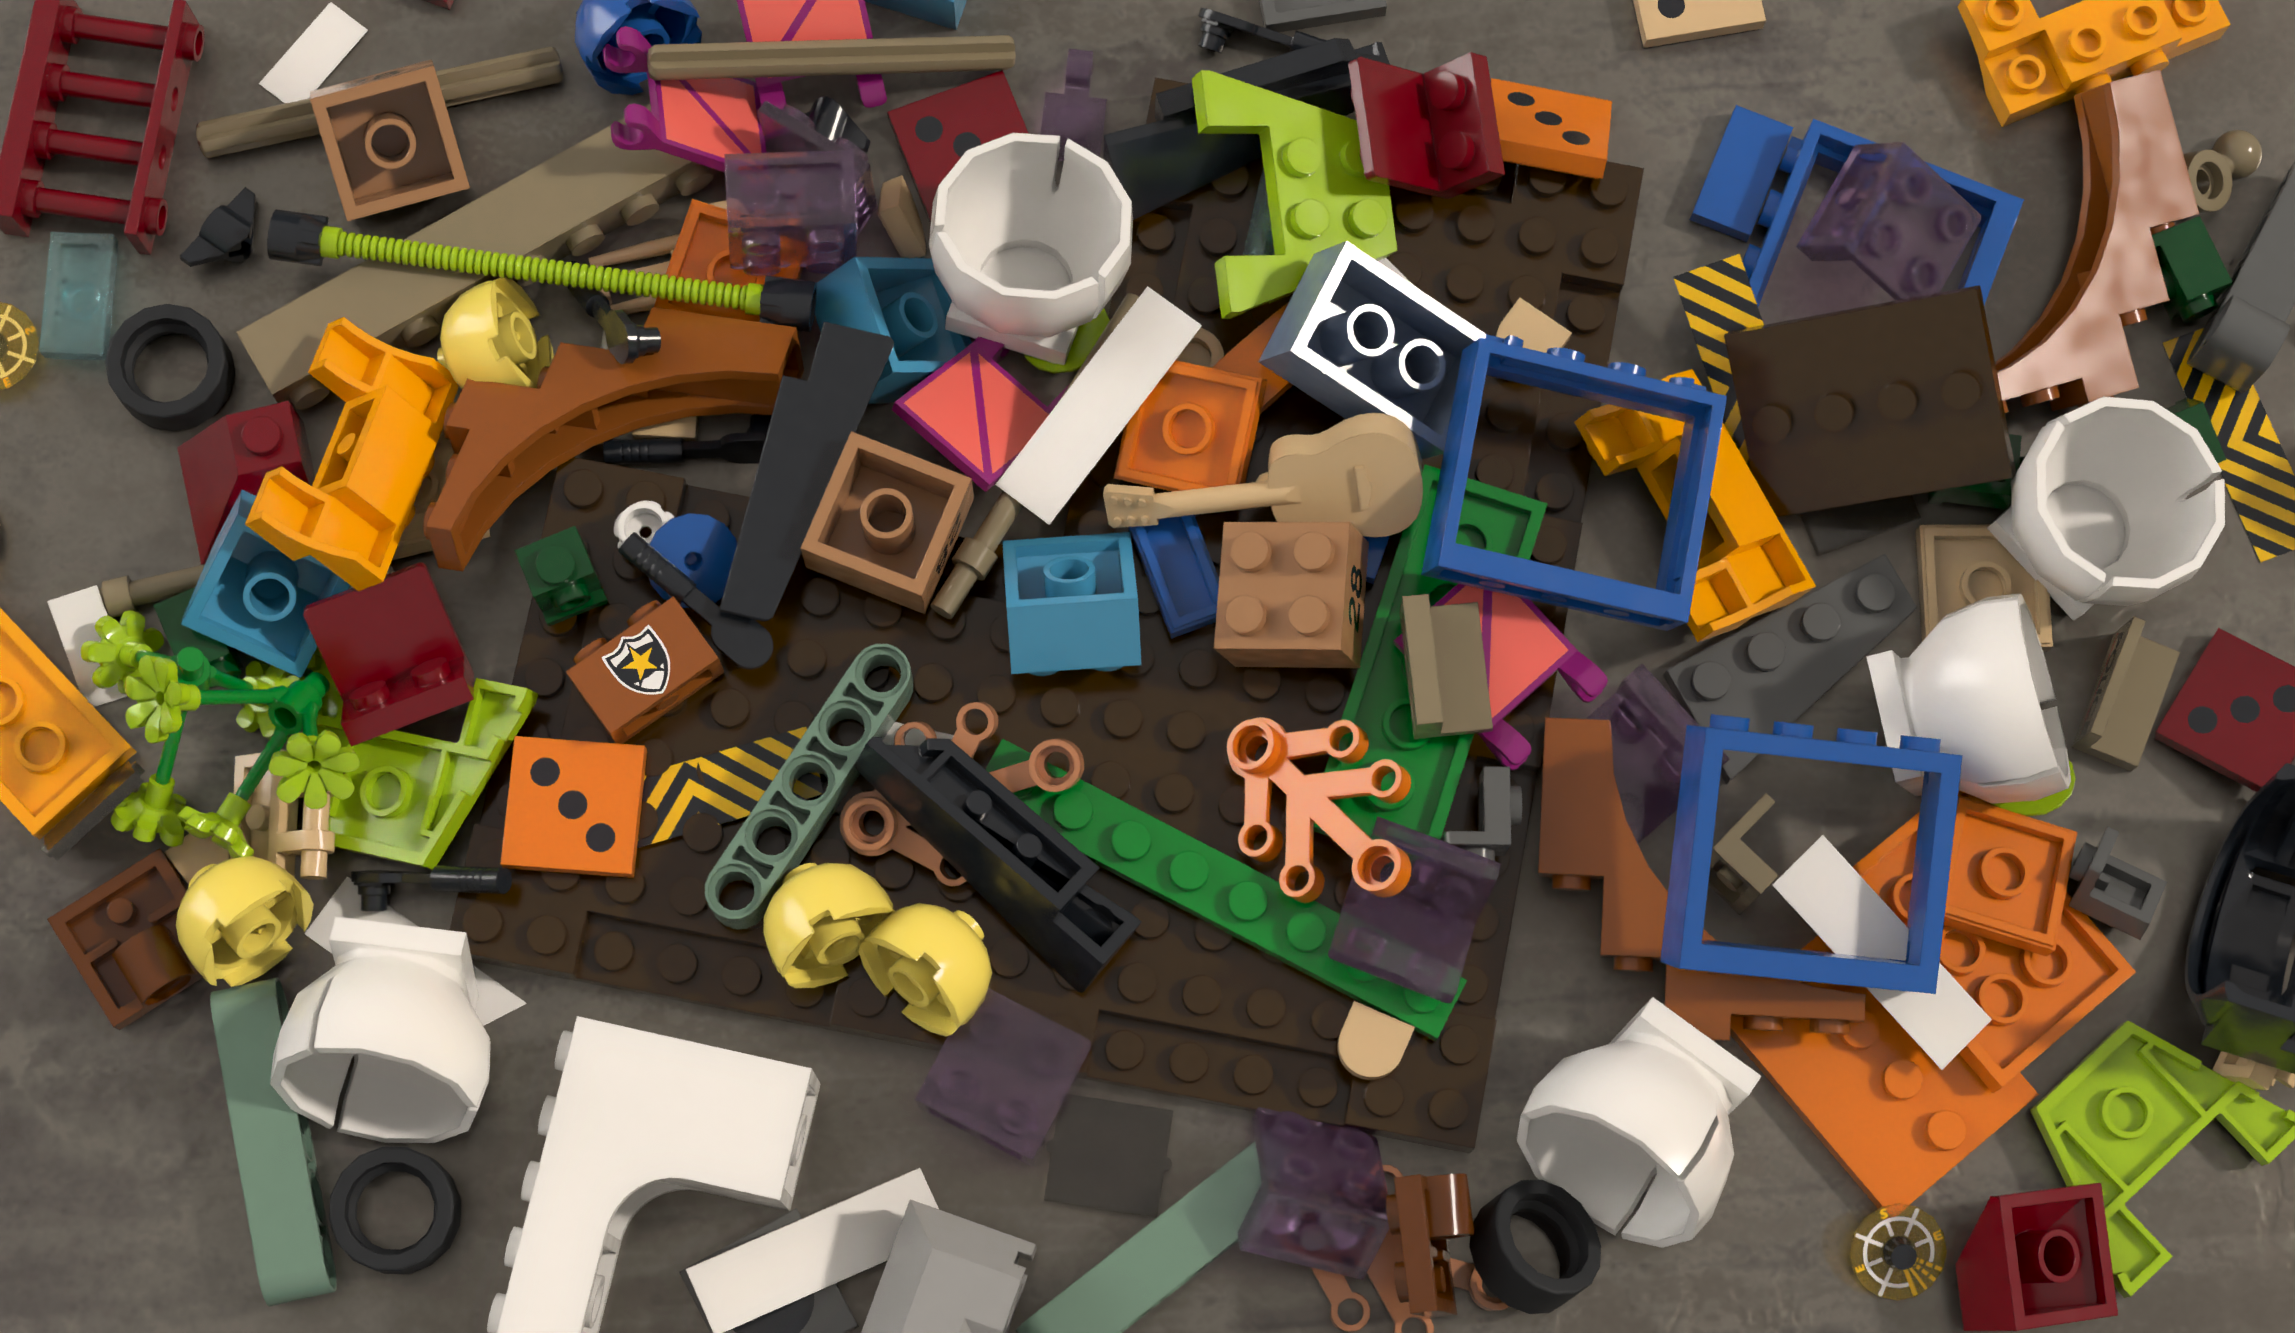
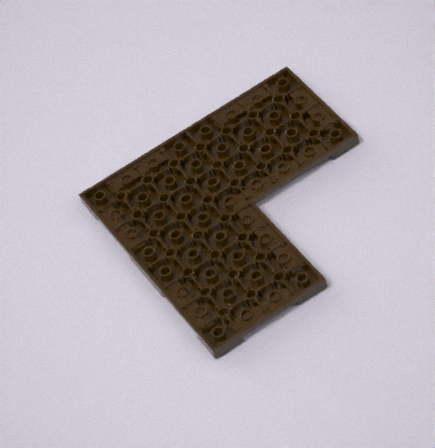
[449,77,1644,1154]

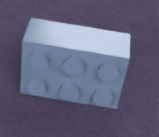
[1258,241,1486,459]

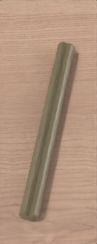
[647,35,1016,80]
[196,46,563,158]

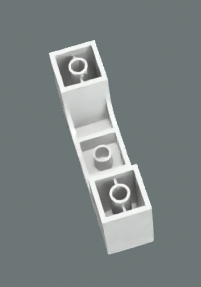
[487,1016,821,1333]

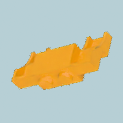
[1957,0,2231,127]
[245,317,459,591]
[1574,369,1816,642]

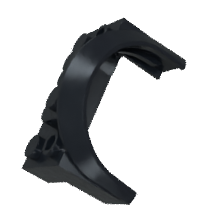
[2185,763,2295,1074]

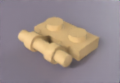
[230,750,335,880]

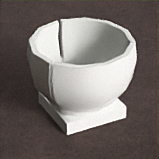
[929,133,1133,365]
[1987,396,2225,621]
[1866,593,2071,804]
[270,917,491,1143]
[1517,997,1761,1248]

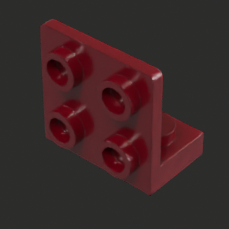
[1348,52,1505,199]
[303,562,474,747]

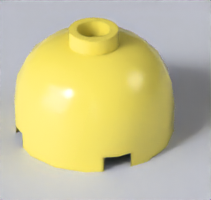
[437,277,554,389]
[176,856,314,987]
[763,863,895,988]
[858,903,992,1036]

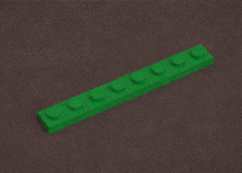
[985,739,1467,1042]

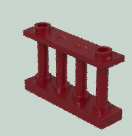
[0,0,205,255]

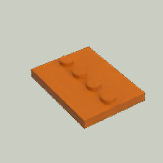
[1853,790,2136,1093]
[1730,936,2039,1219]

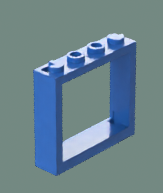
[1742,119,2024,307]
[1421,334,1727,631]
[1660,714,1963,994]

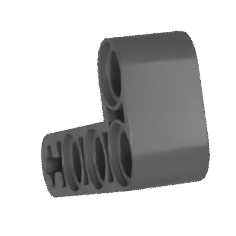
[2187,162,2295,393]

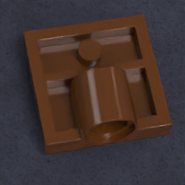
[47,848,203,1030]
[1386,1173,1474,1318]

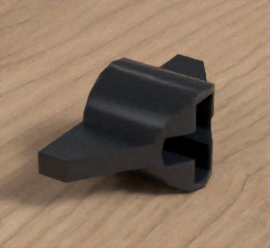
[777,96,871,154]
[180,187,256,267]

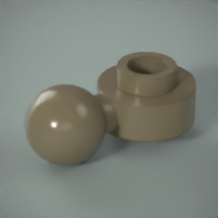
[2183,130,2262,213]

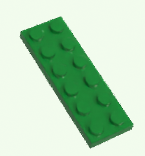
[1314,464,1547,869]

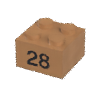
[310,59,470,221]
[800,431,974,614]
[1214,522,1369,668]

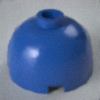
[575,0,702,95]

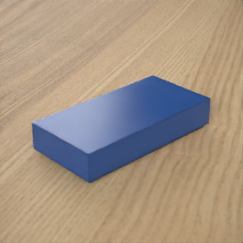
[1689,105,1793,242]
[1128,515,1219,639]

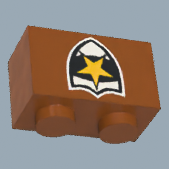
[566,596,724,744]

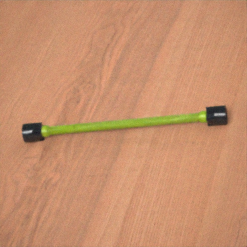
[267,209,817,332]

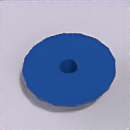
[649,513,737,608]

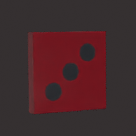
[887,70,1029,225]
[2154,628,2295,792]

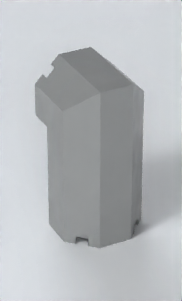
[861,1199,1036,1333]

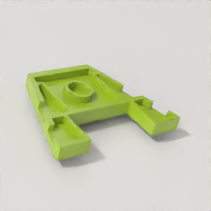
[1192,70,1398,319]
[307,646,538,870]
[2030,1020,2295,1298]

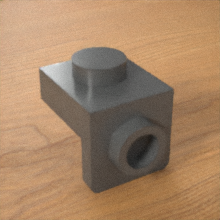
[1440,767,1522,866]
[2069,826,2167,940]

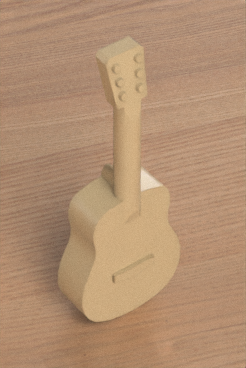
[1103,413,1423,537]

